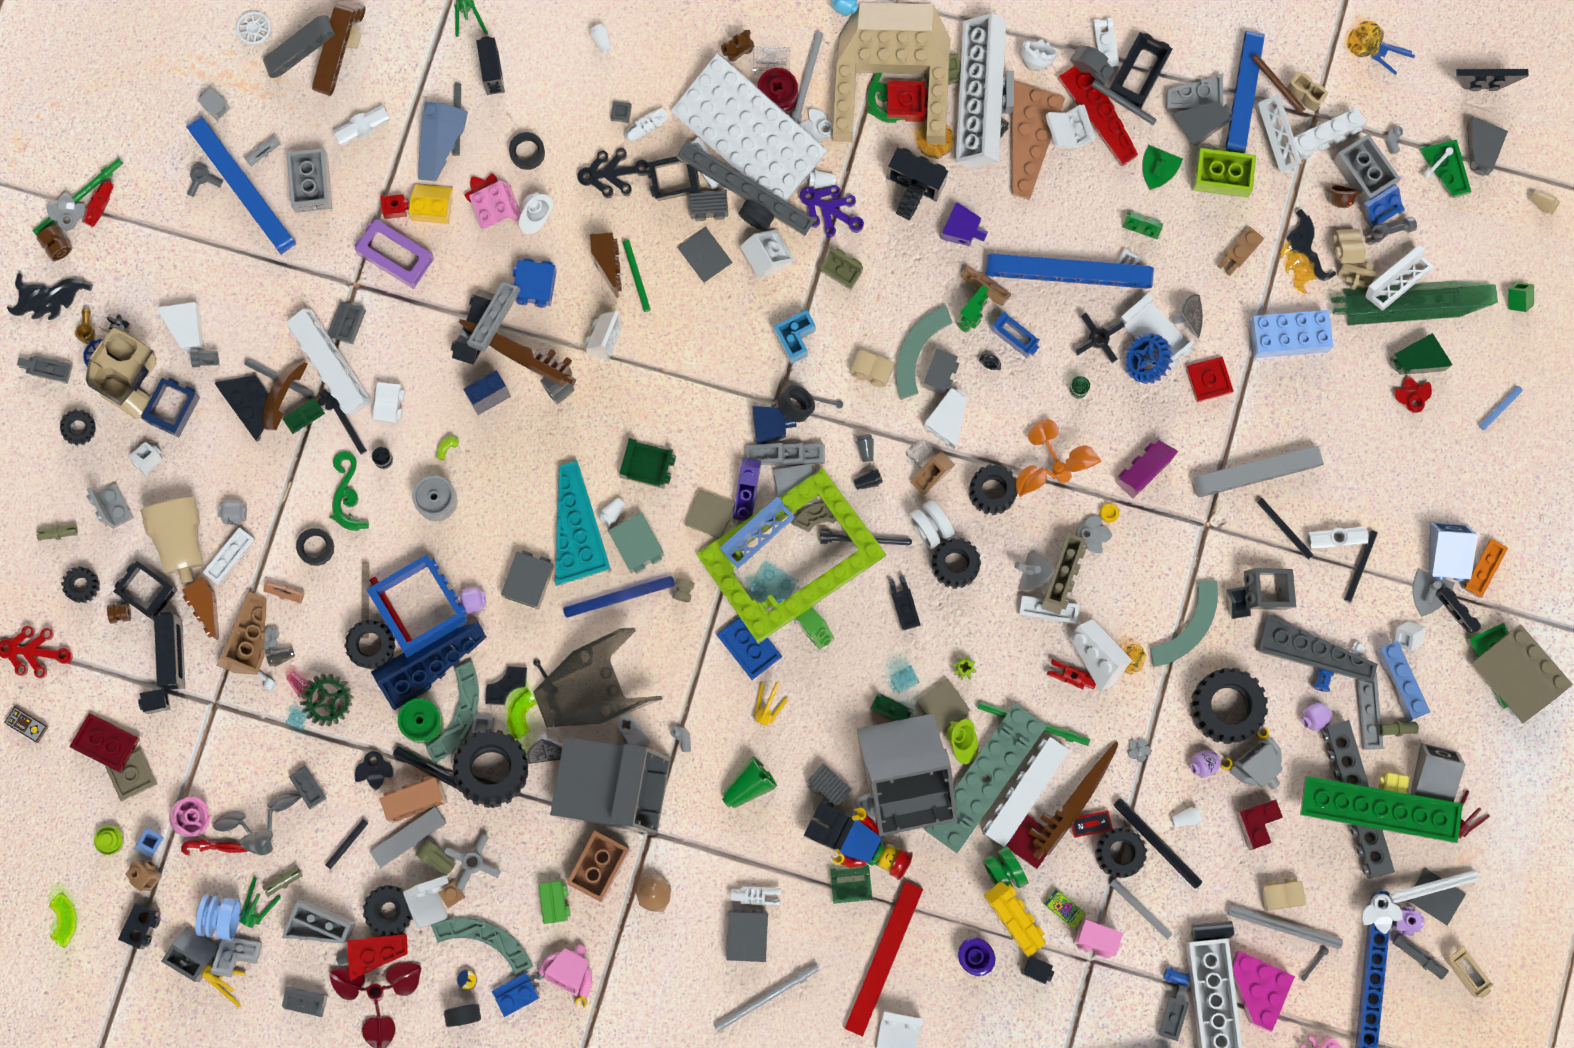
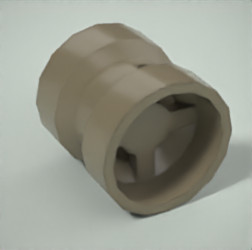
[672,579,695,602]

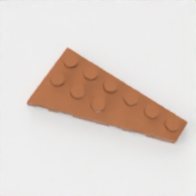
[1012,81,1065,200]

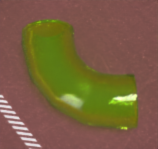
[507,687,537,741]
[48,892,78,948]

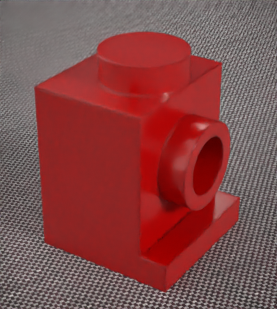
[380,194,410,219]

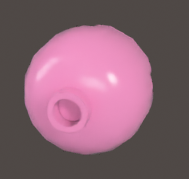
[169,797,210,837]

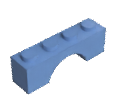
[1375,641,1430,722]

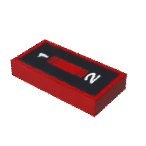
[1071,811,1113,838]

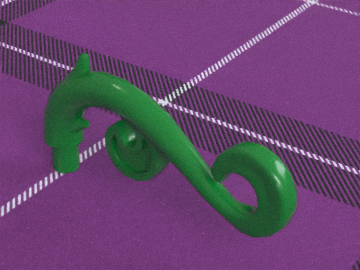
[865,73,905,123]
[329,451,369,531]

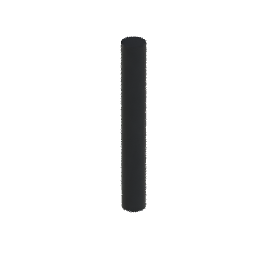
[332,402,367,455]
[325,819,369,870]

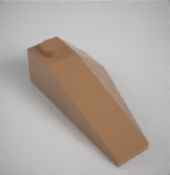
[216,591,267,675]

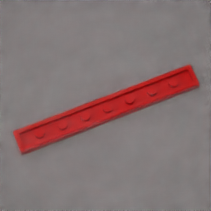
[844,881,923,1037]

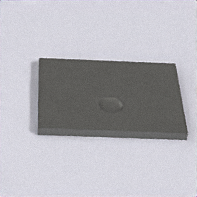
[677,228,733,283]
[1407,868,1466,926]

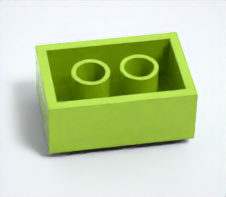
[1193,148,1256,198]

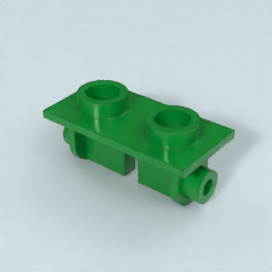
[1122,211,1163,240]

